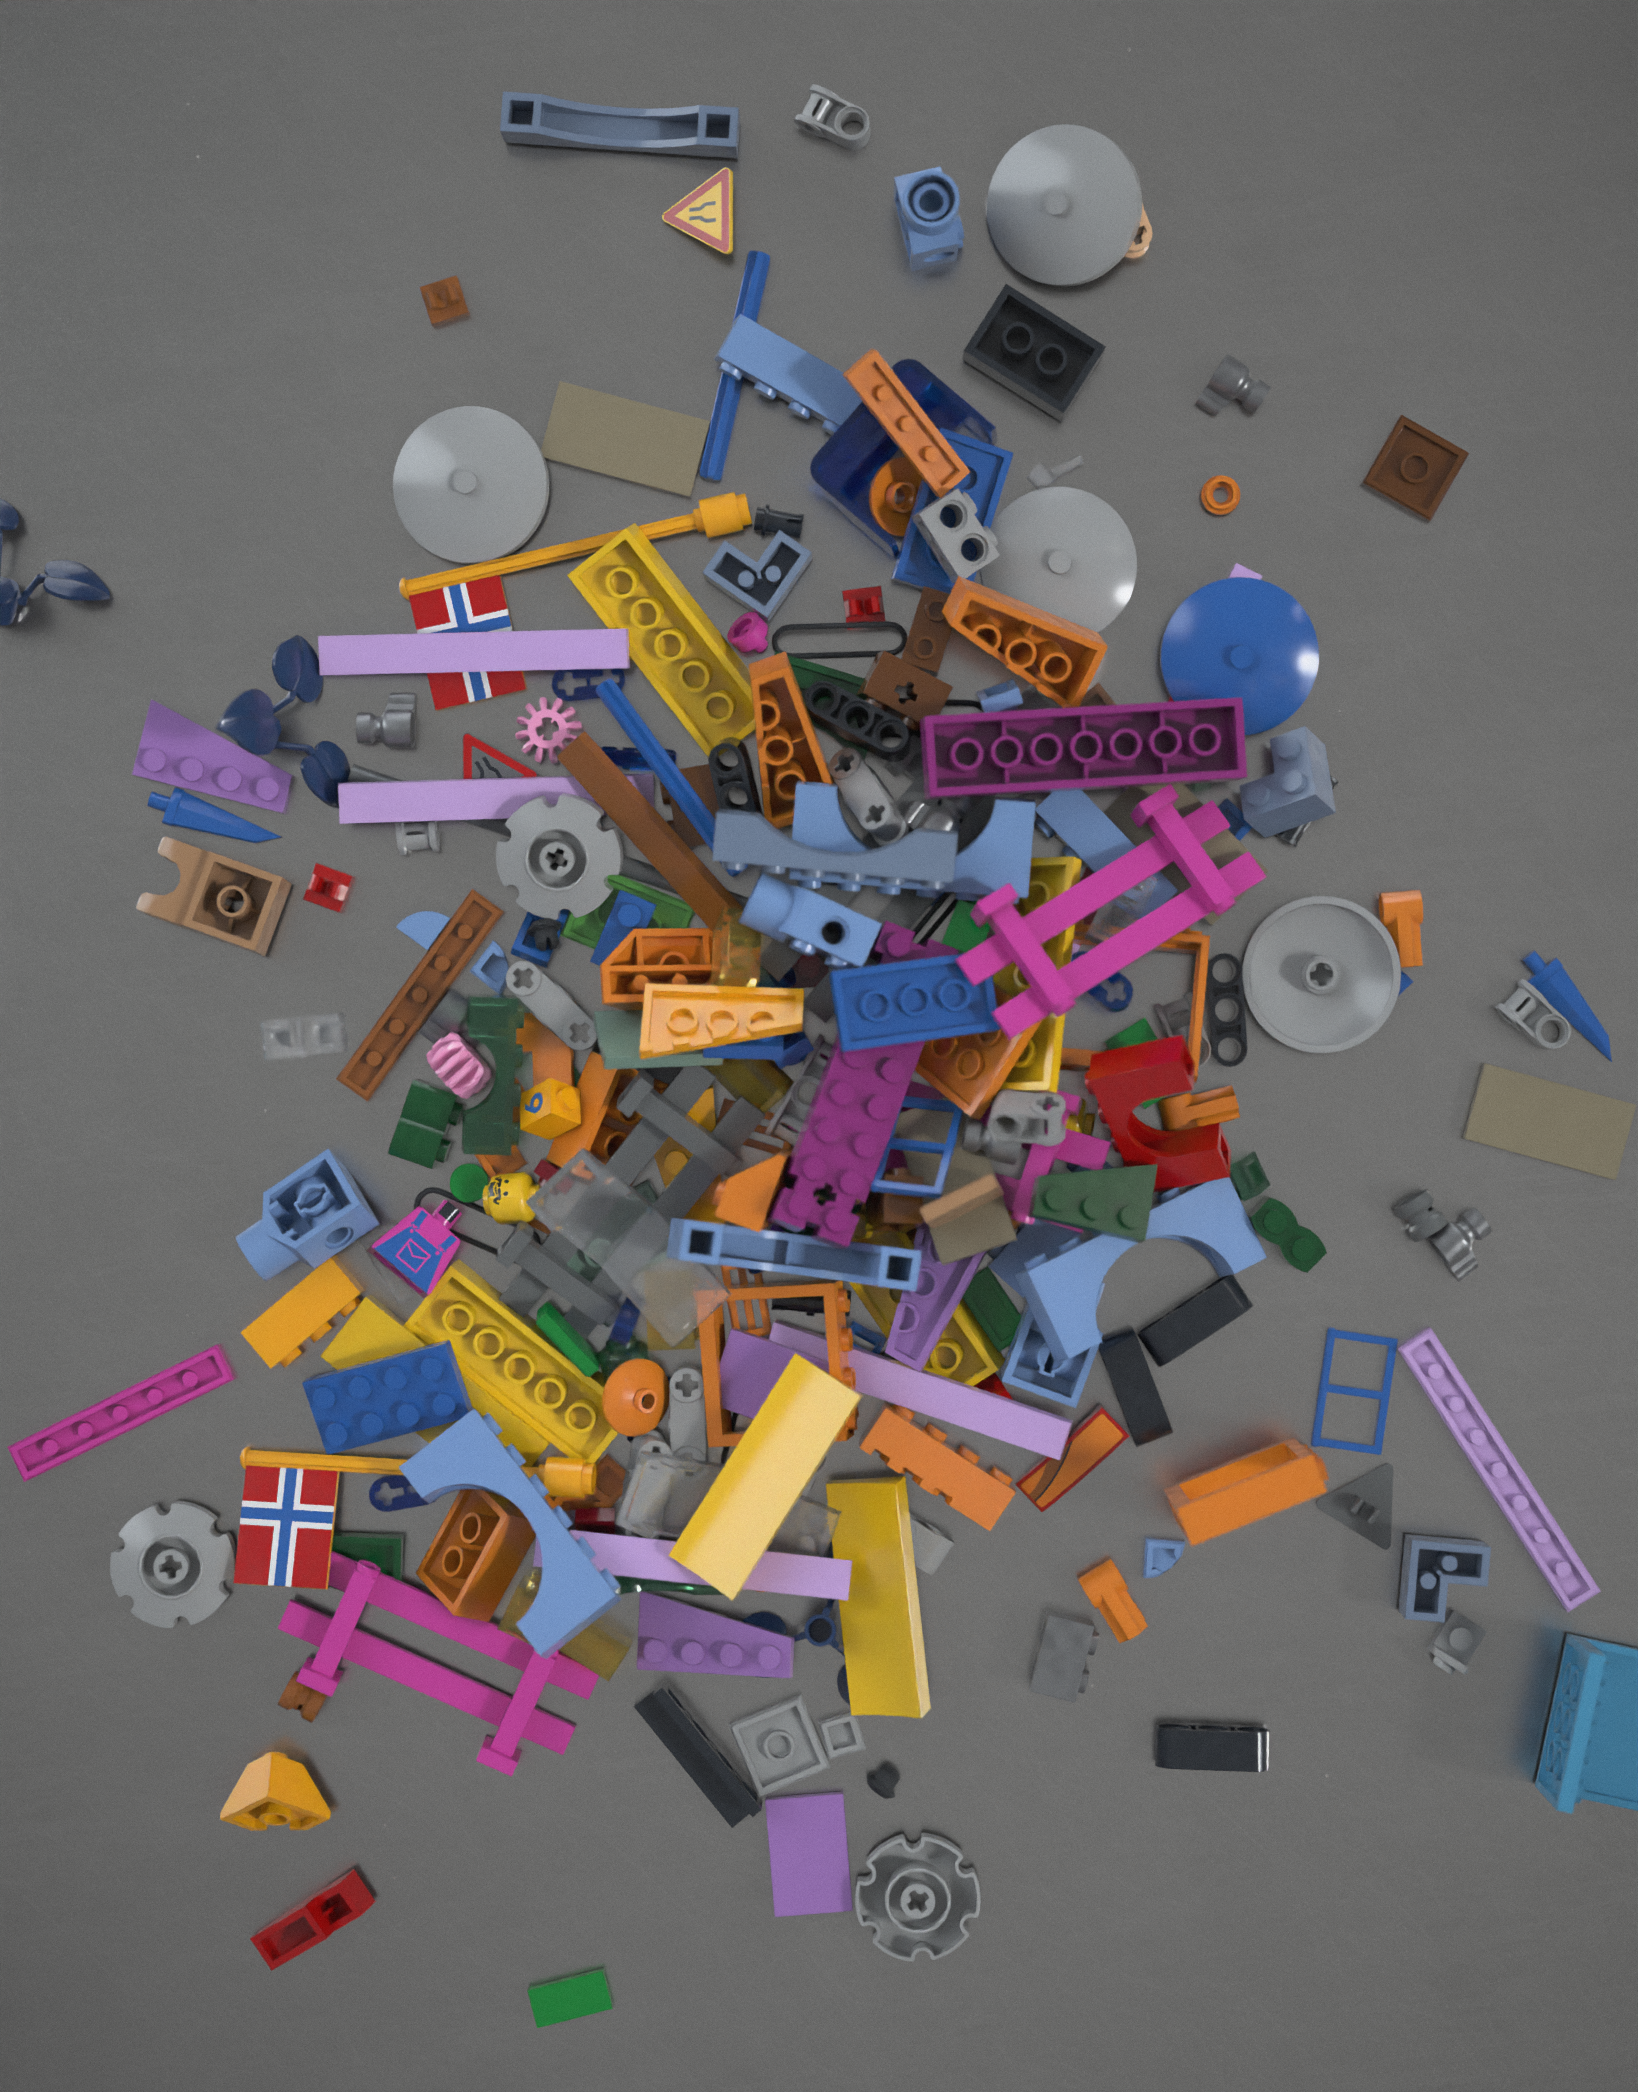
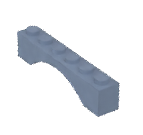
[500,92,740,158]
[712,809,958,889]

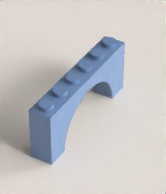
[789,781,1036,904]
[1015,1177,1267,1361]
[666,1218,922,1291]
[399,1409,622,1659]

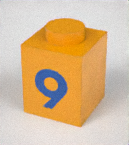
[520,1078,581,1140]

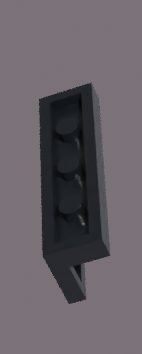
[634,1680,763,1828]

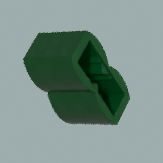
[388,1079,464,1169]
[1247,1196,1327,1273]

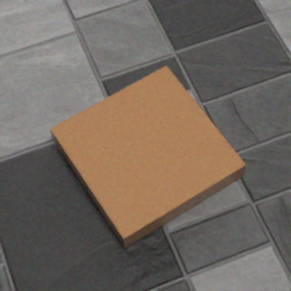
[920,1174,1004,1229]

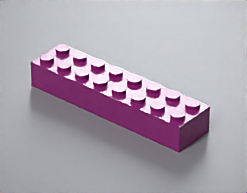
[920,697,1247,800]

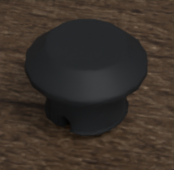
[527,918,562,951]
[866,1764,900,1799]

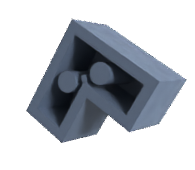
[702,530,812,623]
[1239,726,1336,838]
[1398,1534,1491,1623]

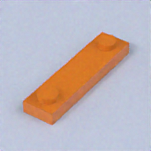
[842,349,970,498]

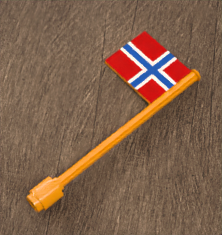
[399,492,752,711]
[233,1447,597,1590]

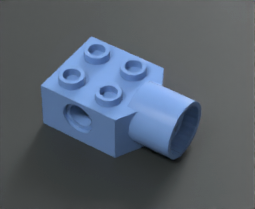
[894,166,964,271]
[739,872,882,971]
[236,1148,379,1282]
[999,1282,1106,1408]

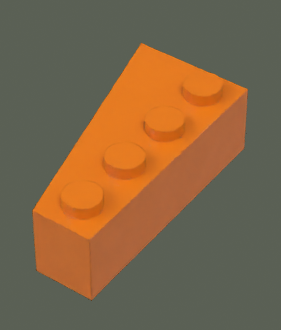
[942,576,1108,708]
[748,651,841,829]
[859,1401,1016,1531]

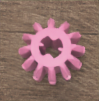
[515,697,582,764]
[426,1032,492,1099]

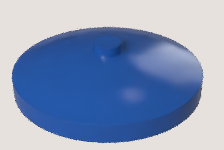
[1160,577,1319,735]

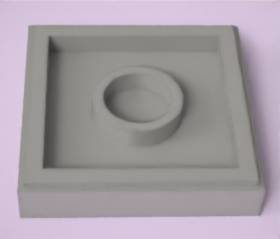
[729,1693,831,1797]

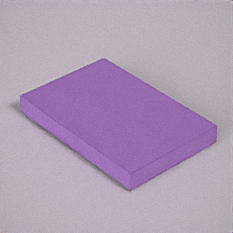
[720,1327,829,1419]
[765,1791,853,1917]

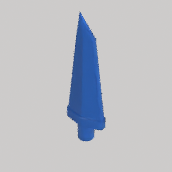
[147,787,281,843]
[1523,950,1612,1062]

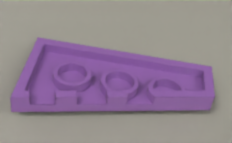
[132,699,295,814]
[885,1217,987,1372]
[637,1590,794,1678]

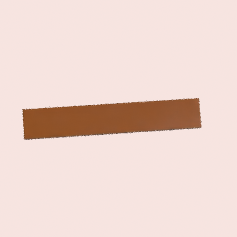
[556,731,743,933]
[336,889,505,1102]

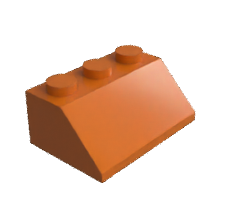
[546,1051,669,1191]
[712,1146,794,1233]
[415,1489,536,1622]

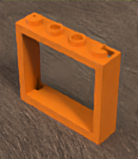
[1060,920,1210,1082]
[696,1279,859,1447]
[1163,1437,1329,1546]

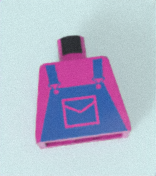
[367,1200,462,1298]

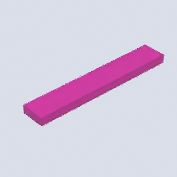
[7,1344,236,1482]

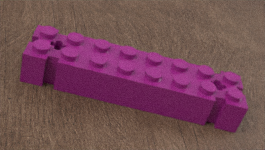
[766,921,959,1249]

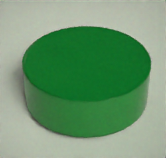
[450,1163,490,1203]

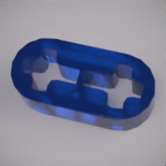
[552,668,626,703]
[1071,951,1133,1012]
[608,1292,647,1347]
[369,1475,438,1512]

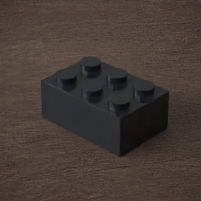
[963,284,1106,421]

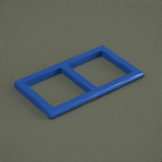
[870,1096,964,1199]
[1311,1327,1398,1455]

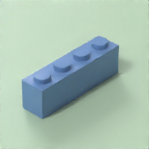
[714,314,869,439]
[1034,790,1178,924]
[987,1161,1114,1298]

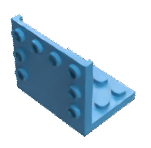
[1535,1633,1638,1814]

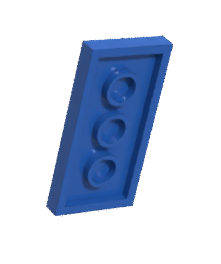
[891,428,1013,594]
[829,953,1000,1053]
[302,1340,473,1455]

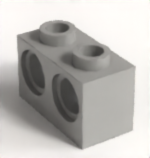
[911,488,1000,583]

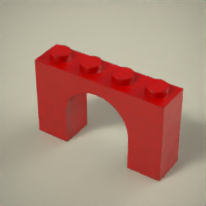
[1085,1035,1231,1193]

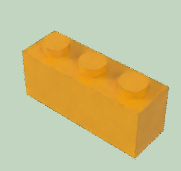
[240,1255,365,1369]

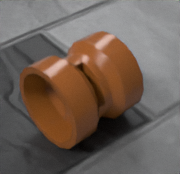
[277,1670,328,1723]

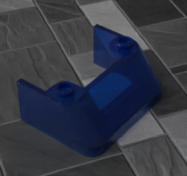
[810,359,998,559]

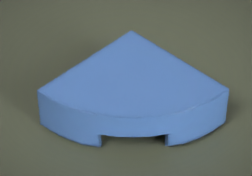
[396,911,451,950]
[470,941,509,995]
[1142,1537,1185,1578]

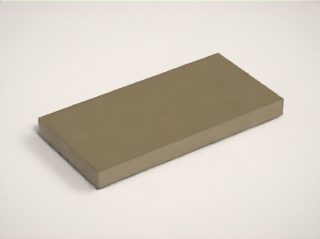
[541,381,710,499]
[1103,784,1268,927]
[1462,1063,1636,1180]
[896,1097,1018,1266]

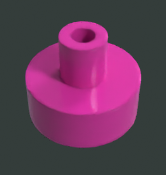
[727,612,768,653]

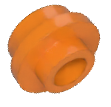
[1201,475,1240,515]

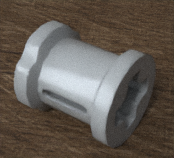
[395,821,440,856]

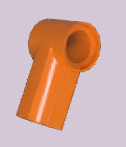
[1378,890,1423,968]
[1157,1085,1240,1131]
[1078,1559,1148,1643]

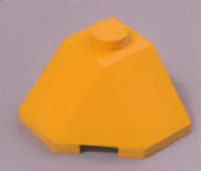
[220,1752,331,1831]

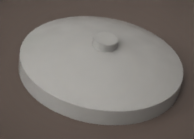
[987,124,1142,286]
[393,406,549,564]
[980,487,1137,633]
[1242,896,1401,1054]

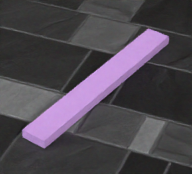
[318,628,630,675]
[338,773,654,824]
[769,1320,1073,1460]
[1397,1327,1601,1612]
[533,1530,852,1600]

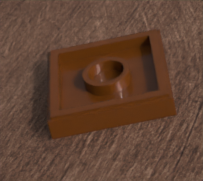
[1361,415,1469,523]

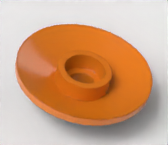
[869,457,922,536]
[602,1358,670,1437]

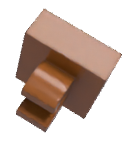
[420,275,470,327]

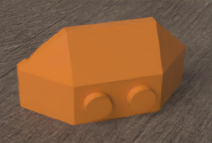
[600,928,756,1011]

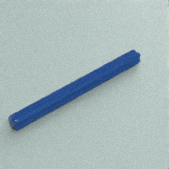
[699,251,770,481]
[595,678,748,877]

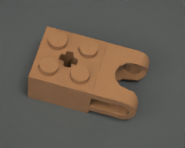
[136,837,292,957]

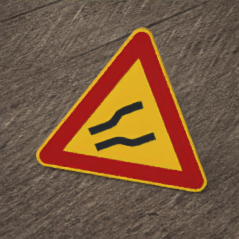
[662,167,733,255]

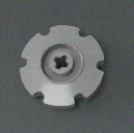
[496,793,623,920]
[110,1501,237,1628]
[855,1833,981,1962]

